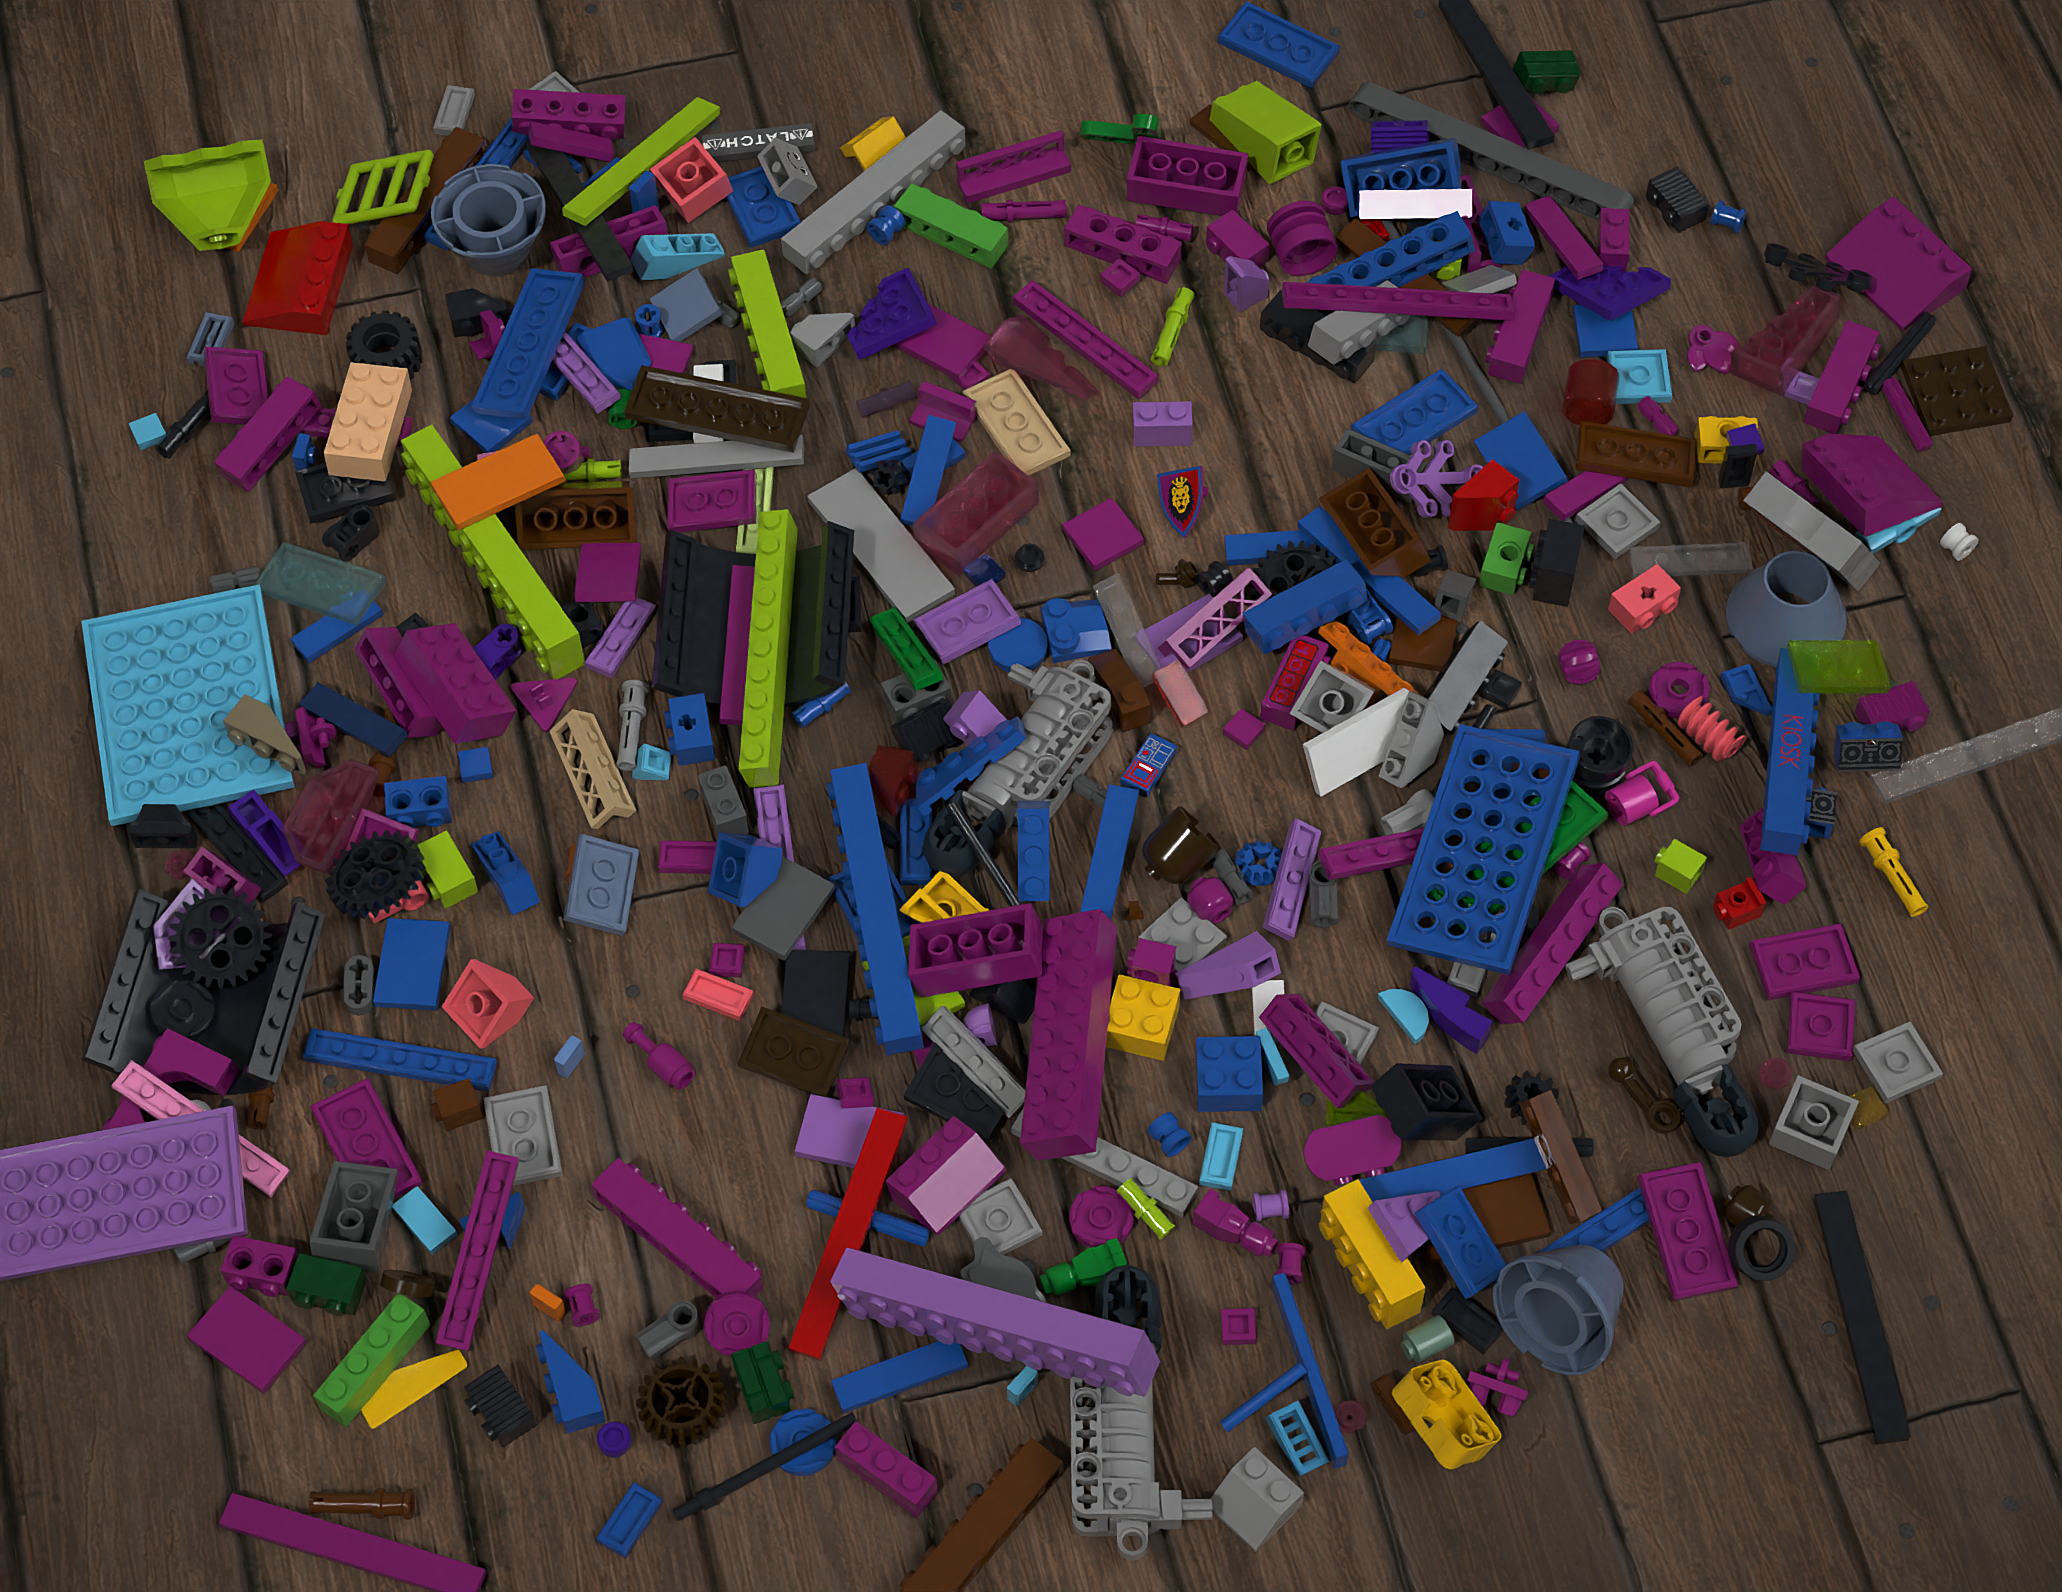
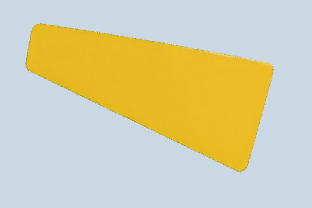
[361,1350,467,1429]

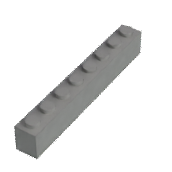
[781,110,966,275]

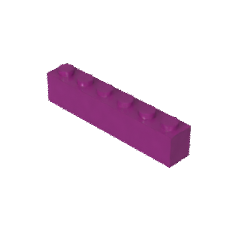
[1482,863,1623,1024]
[591,1158,763,1298]

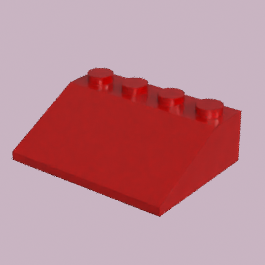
[243,221,353,335]

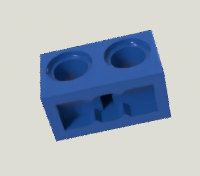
[384,776,452,828]

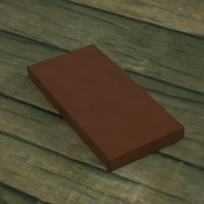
[1575,421,1696,487]
[1419,1174,1551,1266]

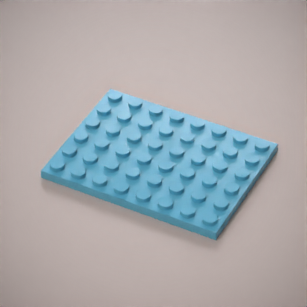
[82,584,295,826]

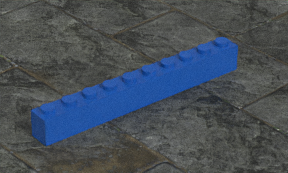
[826,763,924,1056]

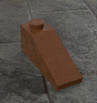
[1088,648,1151,733]

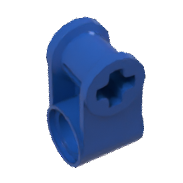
[1342,589,1393,646]

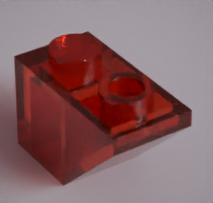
[869,745,918,816]

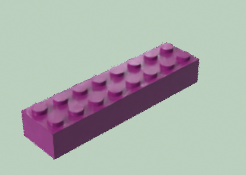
[1020,909,1117,1161]

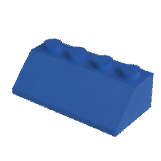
[1340,138,1461,217]

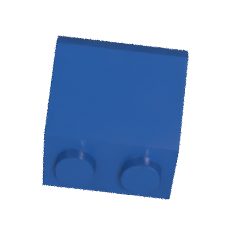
[708,832,783,907]

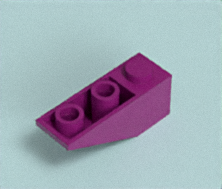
[1739,808,1807,905]

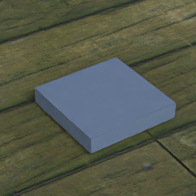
[650,268,723,342]

